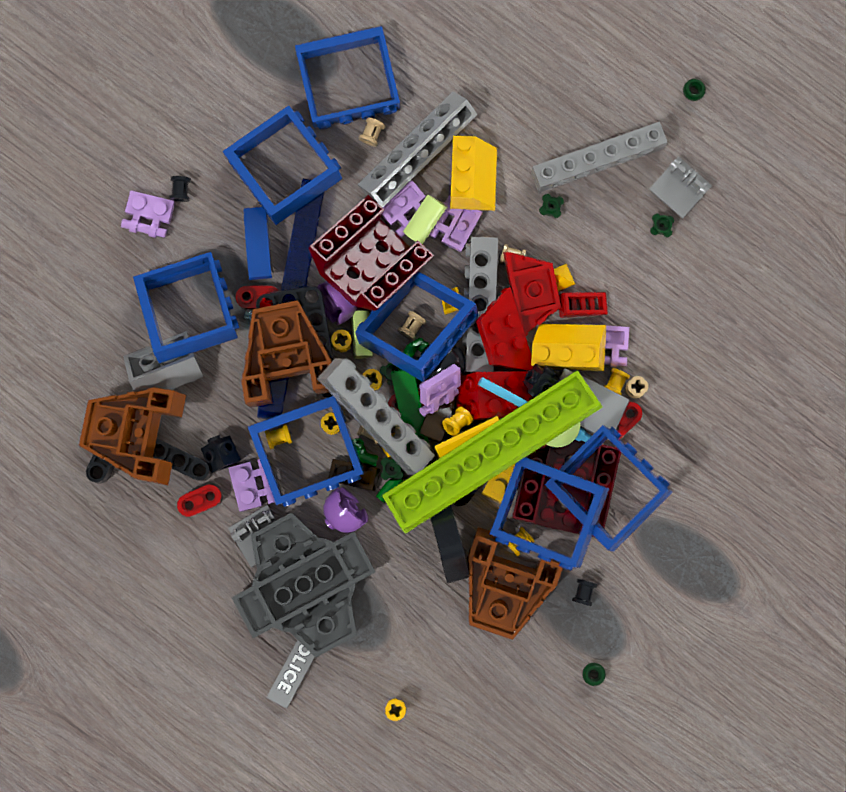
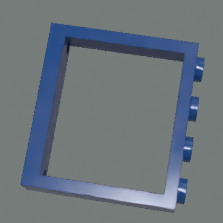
[295,26,400,129]
[223,105,342,225]
[133,252,239,363]
[355,271,479,382]
[248,396,365,507]
[545,425,672,552]
[490,457,609,571]

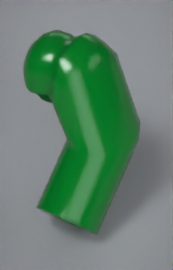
[403,338,429,358]
[353,438,379,467]
[375,479,405,503]

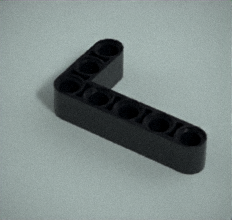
[256,285,334,397]
[86,439,212,484]
[424,459,469,584]

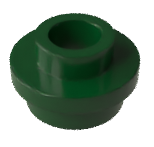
[683,79,706,101]
[582,663,606,686]

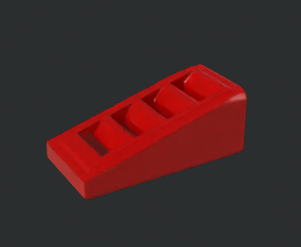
[559,292,608,318]

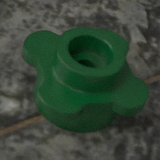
[539,194,564,218]
[650,214,674,238]
[380,363,402,386]
[381,457,403,480]

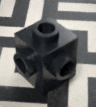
[523,364,561,398]
[201,435,241,473]

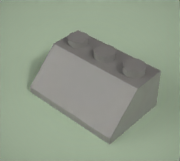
[123,331,203,392]

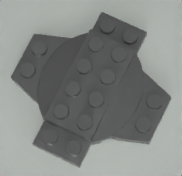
[231,513,376,657]

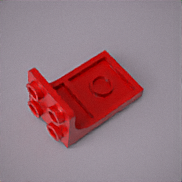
[454,371,534,421]

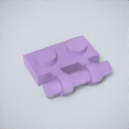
[382,180,426,238]
[121,191,175,238]
[429,196,482,252]
[584,324,629,368]
[419,364,461,416]
[228,459,275,512]

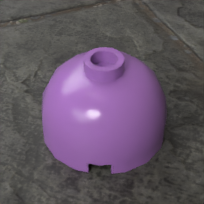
[317,281,357,325]
[323,487,368,533]

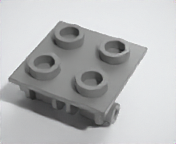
[649,156,712,219]
[228,505,277,567]

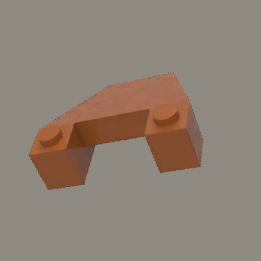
[241,300,332,408]
[79,387,186,485]
[469,527,563,640]

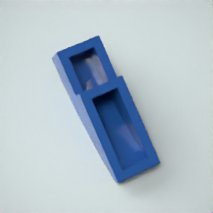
[243,207,272,280]

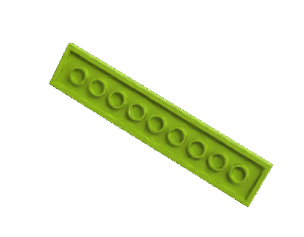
[382,370,603,534]

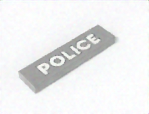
[266,640,315,709]

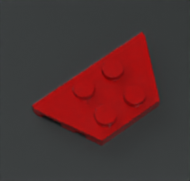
[503,251,561,336]
[476,287,533,371]

